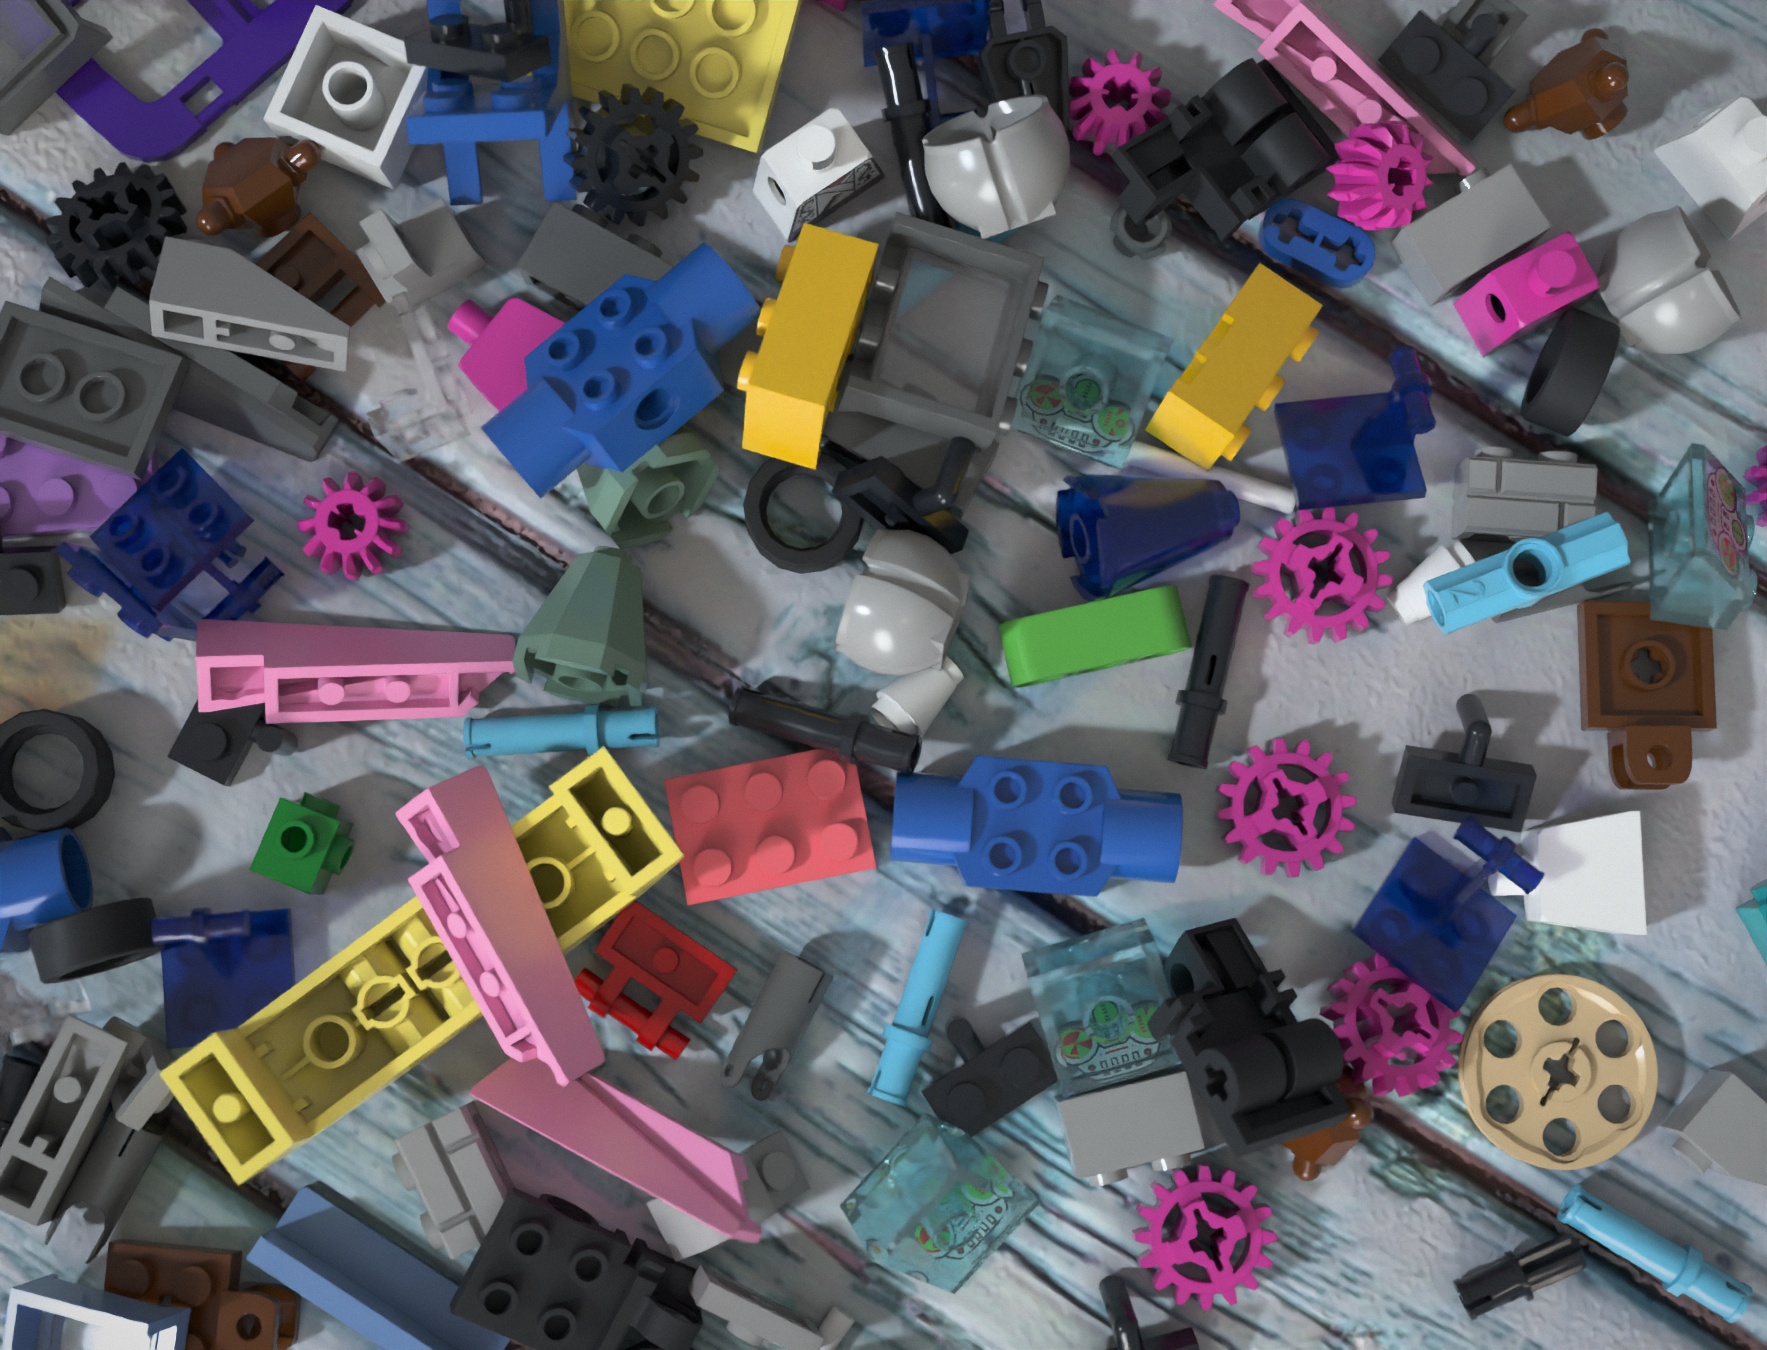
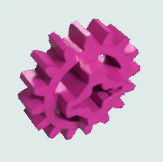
[1250,505,1393,645]
[1214,738,1357,878]
[1319,953,1463,1097]
[1132,1162,1277,1310]

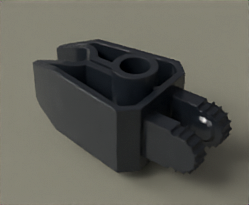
[975,0,1069,135]

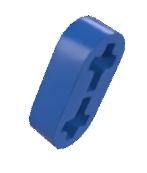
[1258,199,1375,289]

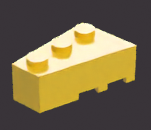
[737,223,879,470]
[1145,263,1323,472]

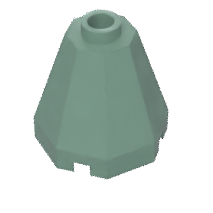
[577,426,720,550]
[512,546,648,708]

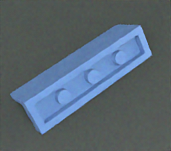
[246,1186,511,1350]

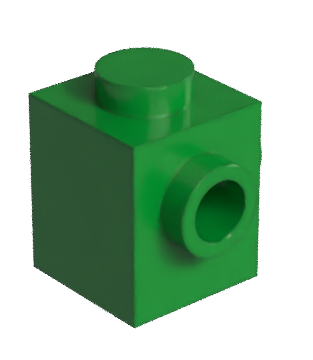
[249,792,355,895]

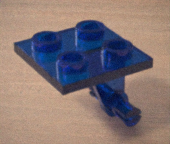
[861,0,990,146]
[1274,346,1436,511]
[89,448,285,621]
[55,492,247,642]
[1350,816,1545,1013]
[151,907,296,1049]

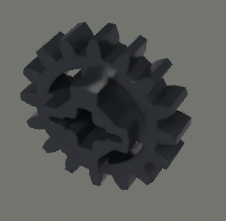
[563,83,703,227]
[45,162,187,290]

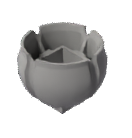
[922,95,1070,239]
[1597,205,1742,354]
[835,527,971,676]

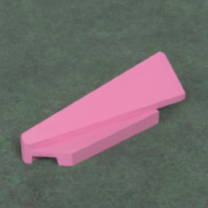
[1213,0,1476,175]
[196,619,516,724]
[395,765,605,1086]
[469,1057,762,1244]

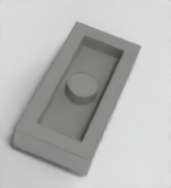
[687,1264,825,1350]

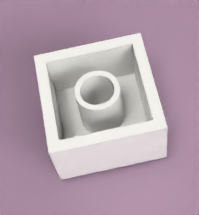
[263,5,428,190]

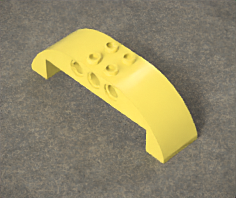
[159,747,685,1185]

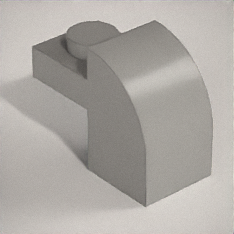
[355,197,488,307]
[646,1130,810,1261]

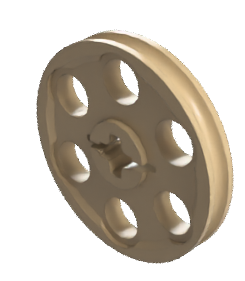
[1458,974,1658,1170]

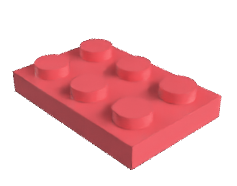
[664,749,877,906]

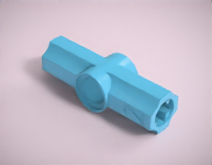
[1423,511,1630,635]

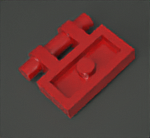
[574,900,738,1061]

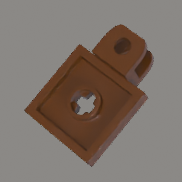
[1577,601,1717,790]
[98,1239,301,1350]

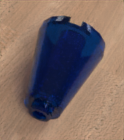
[1056,473,1240,602]

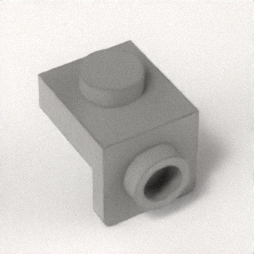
[102,1017,174,1131]

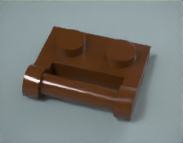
[256,212,386,383]

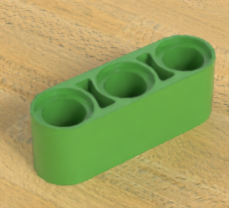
[998,585,1192,688]

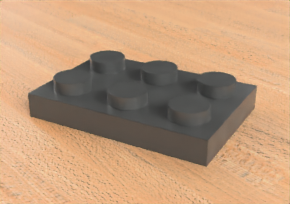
[0,301,190,481]

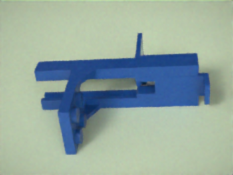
[405,0,579,206]

